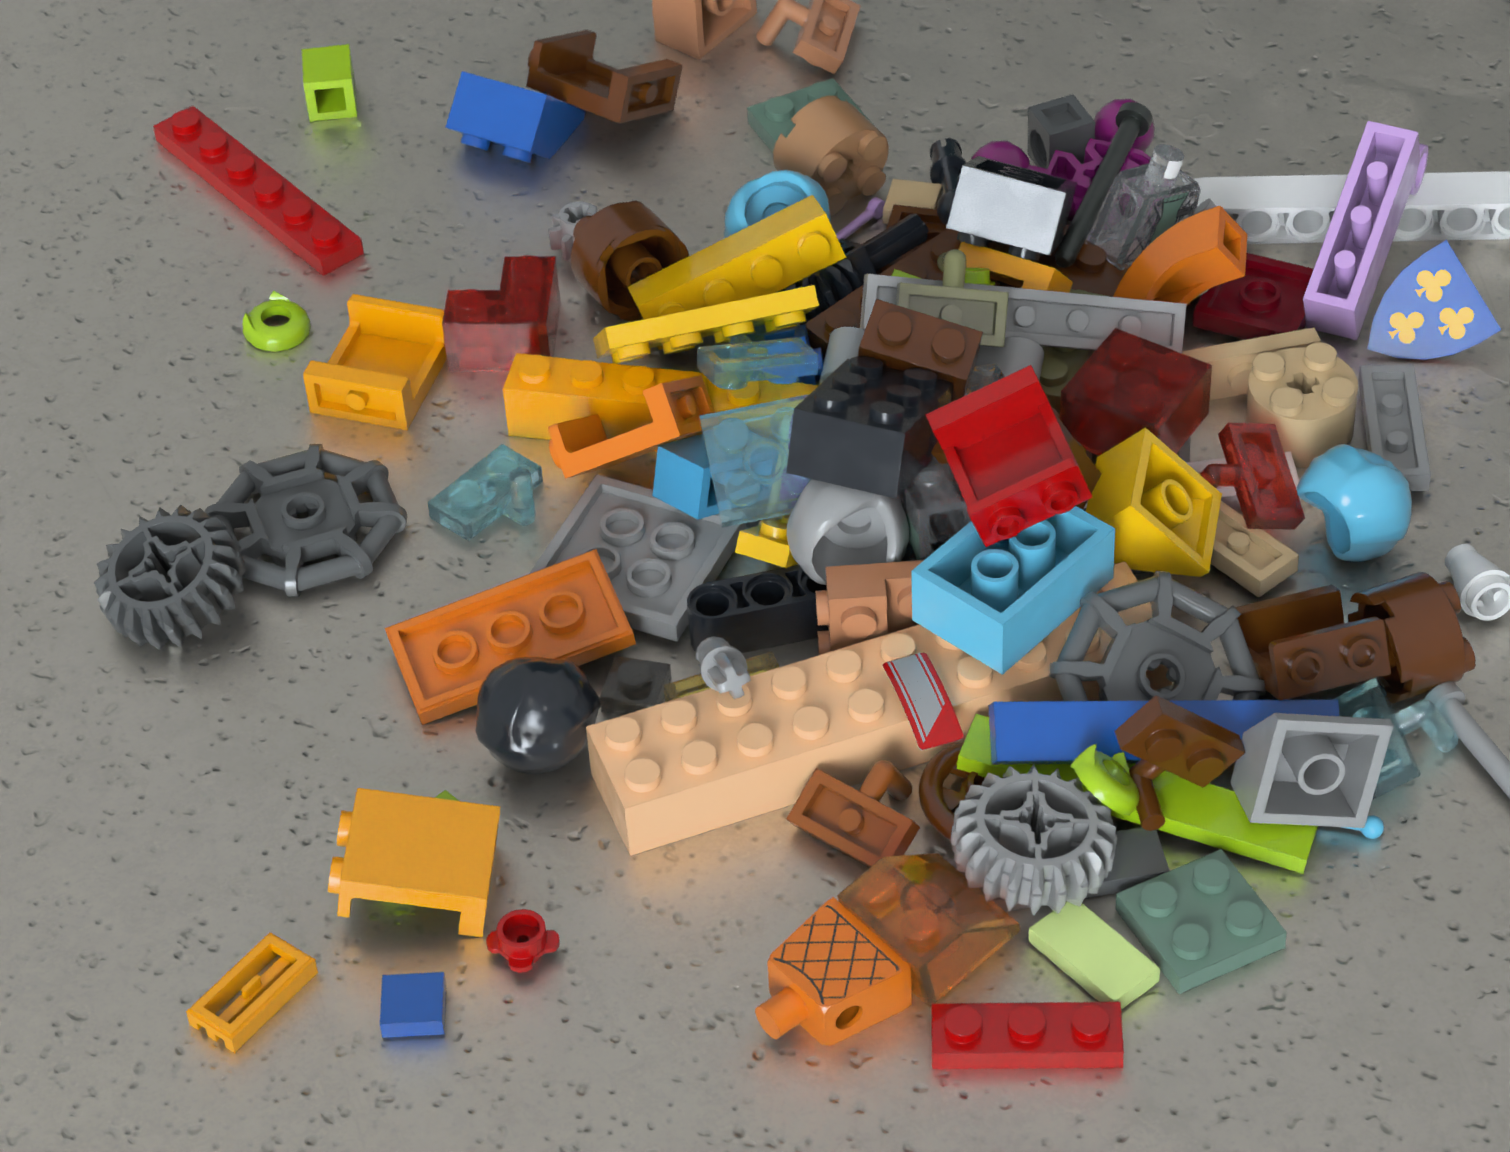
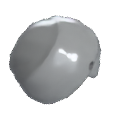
[786,479,909,585]

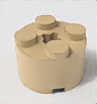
[1245,342,1358,468]

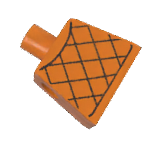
[755,897,912,1046]

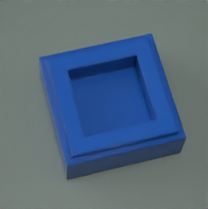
[380,972,446,1038]

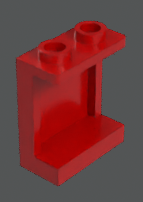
[926,365,1093,547]

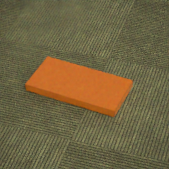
[385,549,636,725]

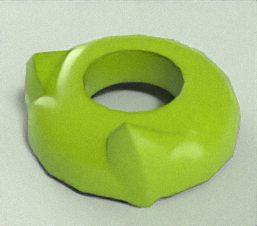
[242,290,311,352]
[1071,744,1140,815]

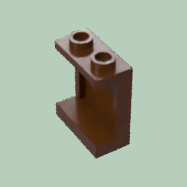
[526,30,683,124]
[1235,585,1391,701]

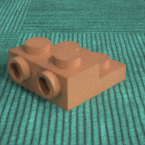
[815,560,924,655]

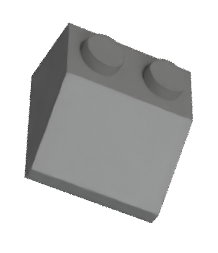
[1230,713,1393,828]

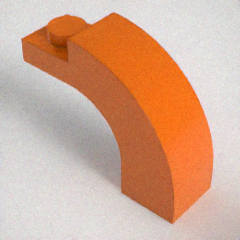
[1113,205,1248,363]

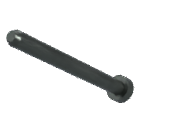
[1055,102,1153,268]

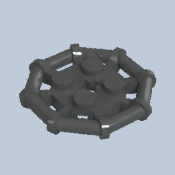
[204,444,407,597]
[1049,571,1266,701]

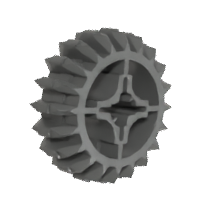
[94,505,247,650]

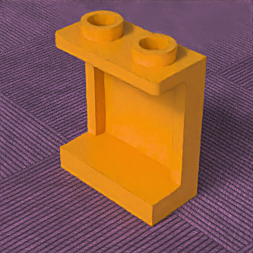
[303,294,452,431]
[328,788,501,938]

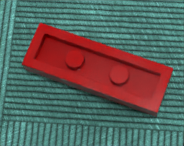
[931,1002,1124,1069]

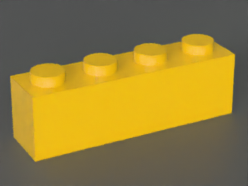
[628,195,846,351]

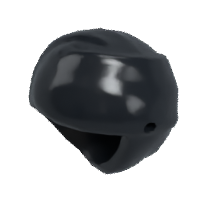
[475,657,601,774]

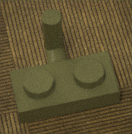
[896,249,1009,347]

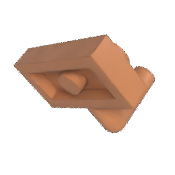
[756,0,860,75]

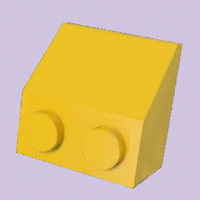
[1086,427,1222,577]

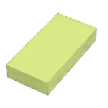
[1029,901,1160,1009]

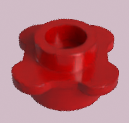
[486,909,560,973]

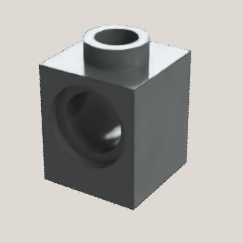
[1027,94,1095,169]

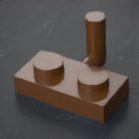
[1115,695,1245,831]

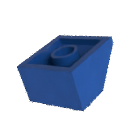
[445,71,586,163]

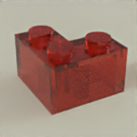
[442,255,561,371]

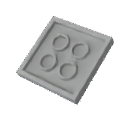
[529,474,746,642]

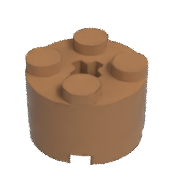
[773,95,889,216]

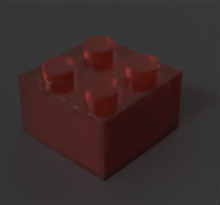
[1060,328,1212,456]

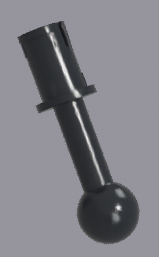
[930,138,967,226]

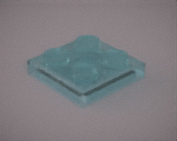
[699,394,811,528]

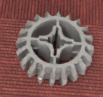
[950,764,1117,916]

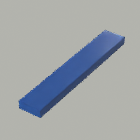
[988,699,1340,765]

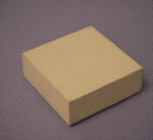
[883,179,942,224]

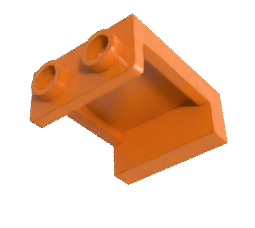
[548,375,719,479]

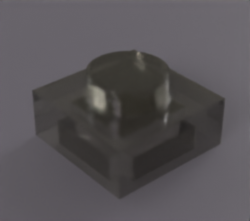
[600,656,672,715]

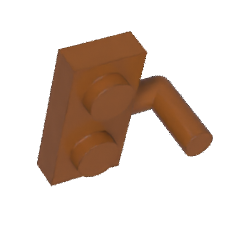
[786,760,920,879]

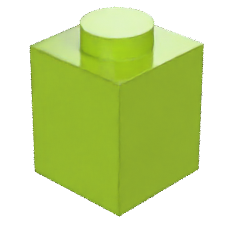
[302,44,357,122]

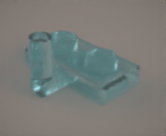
[697,334,818,390]
[427,444,543,541]
[1333,678,1458,800]

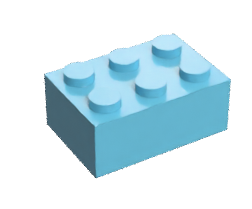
[911,506,1115,675]

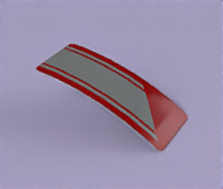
[882,652,964,750]

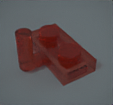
[1200,422,1305,530]

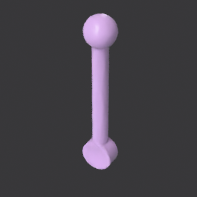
[836,197,885,240]

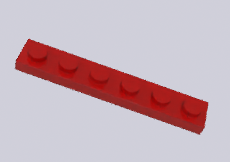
[153,106,364,276]

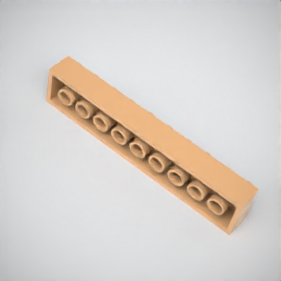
[586,561,1172,856]

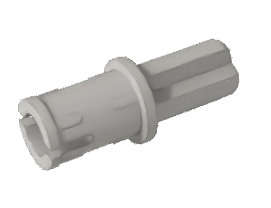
[695,636,751,699]

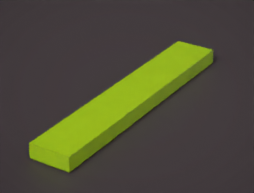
[956,714,1318,874]

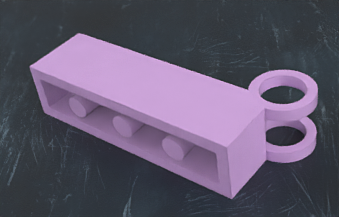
[1303,121,1428,340]

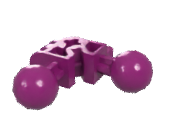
[971,99,1156,228]

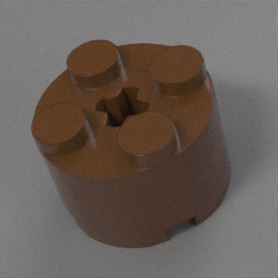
[571,201,689,322]
[1348,572,1476,704]

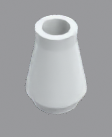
[1445,544,1510,621]

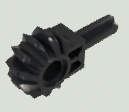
[778,214,929,325]

